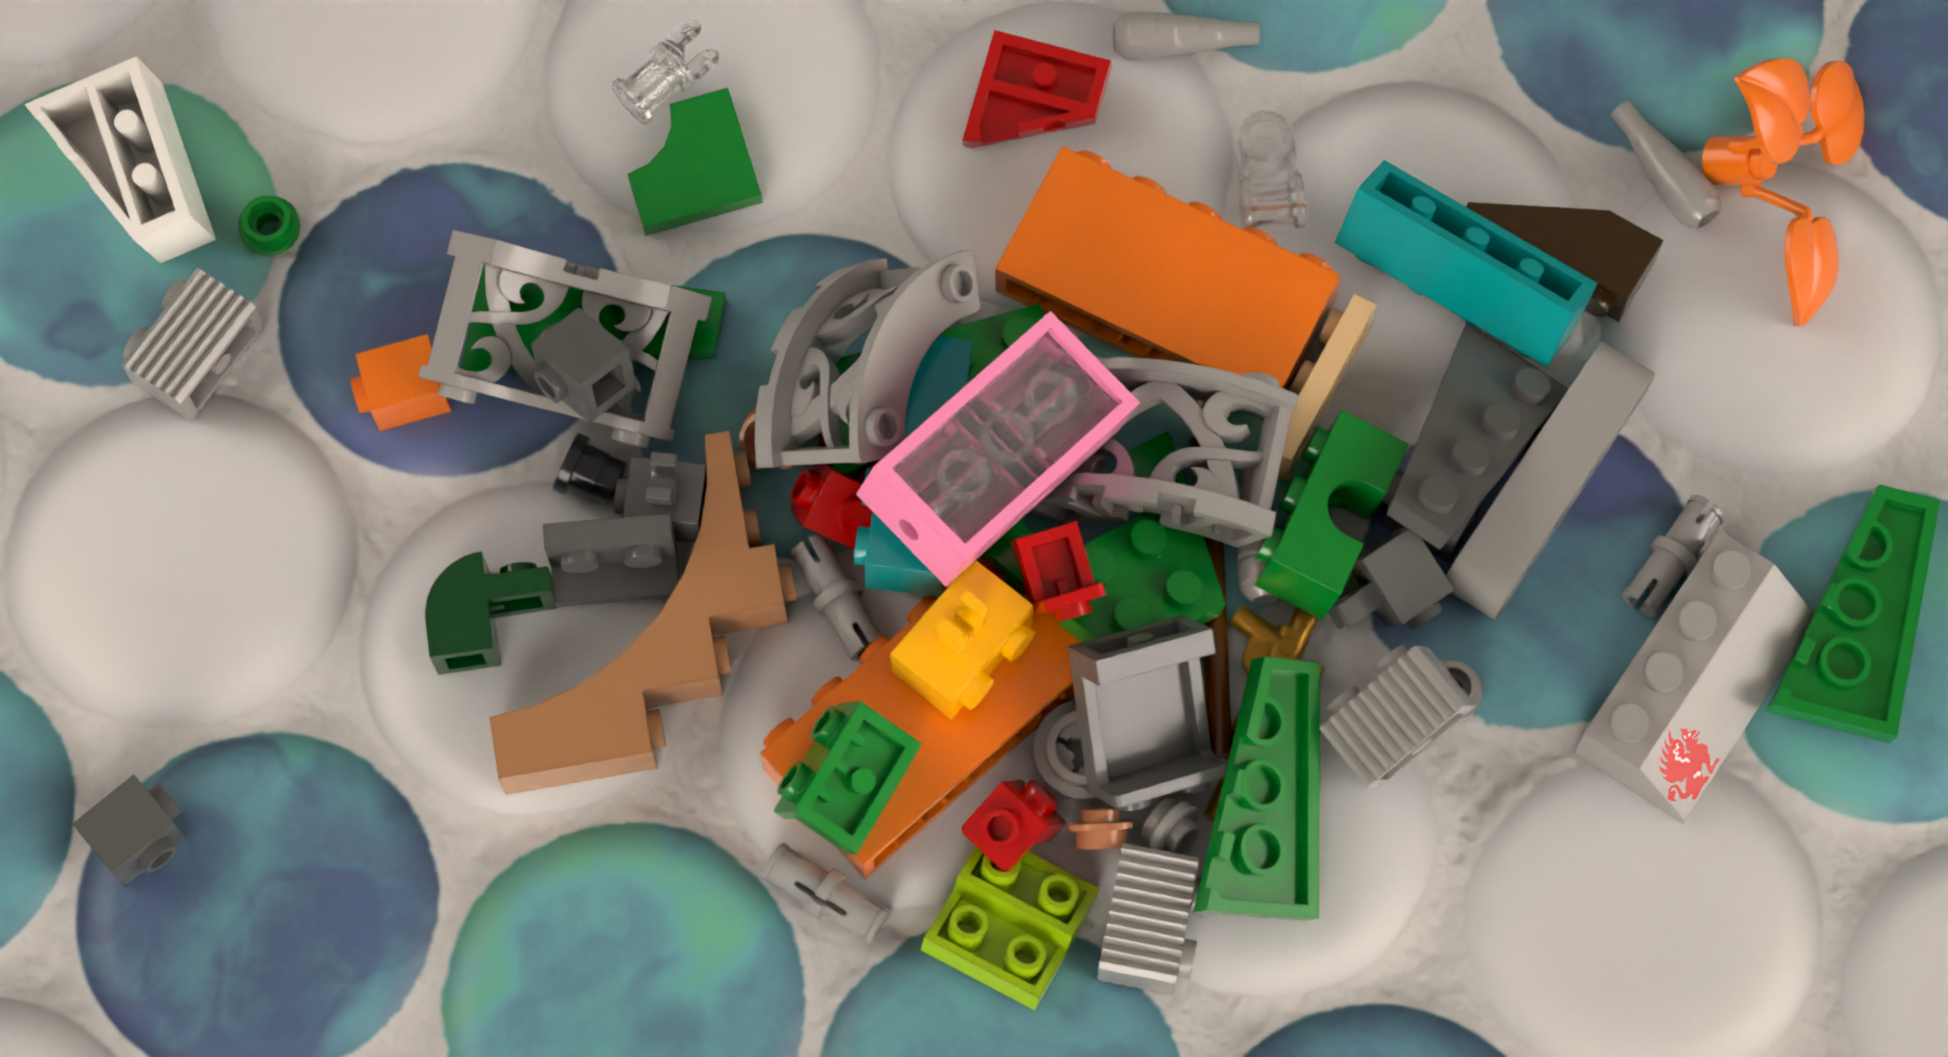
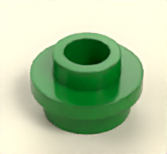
[238,196,301,256]

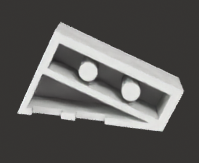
[24,56,216,264]

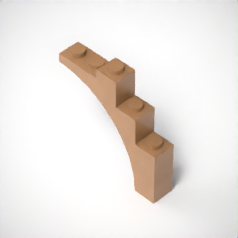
[489,431,797,795]

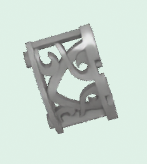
[418,230,712,448]
[755,250,980,468]
[1030,355,1299,548]

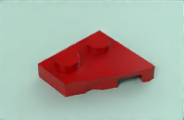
[962,30,1112,148]

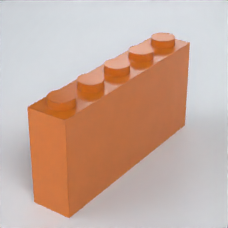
[995,146,1341,390]
[760,557,1081,880]

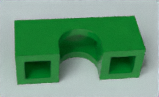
[1254,409,1409,620]

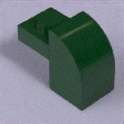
[425,551,558,675]

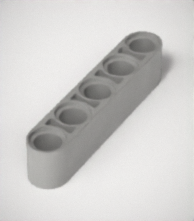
[1446,342,1655,620]

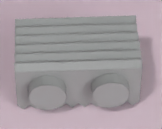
[121,268,265,421]
[1319,645,1476,788]
[1097,843,1202,995]

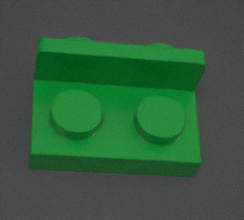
[774,701,922,854]

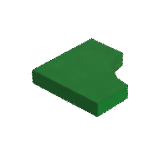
[627,88,763,236]

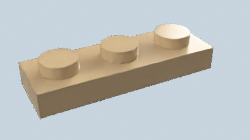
[1278,294,1376,481]

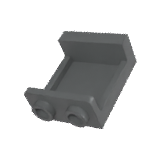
[1068,615,1228,811]

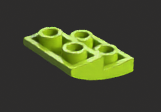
[921,847,1100,1011]

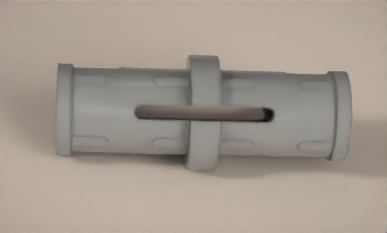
[1621,495,1725,618]
[790,534,884,661]
[761,842,892,945]

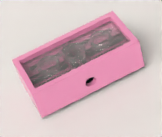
[856,311,1140,587]

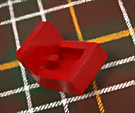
[790,464,872,550]
[1011,521,1106,623]
[961,779,1067,871]

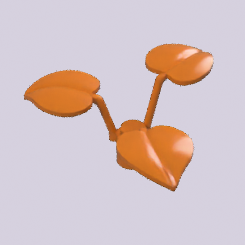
[1702,58,1865,326]

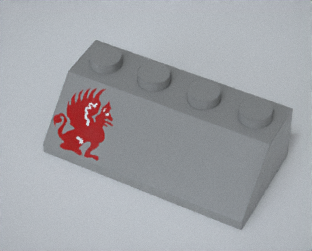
[1574,530,1813,823]

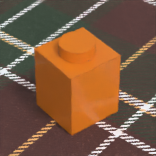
[350,334,451,431]

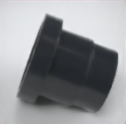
[553,433,627,506]

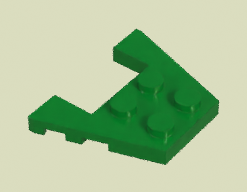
[977,432,1225,642]

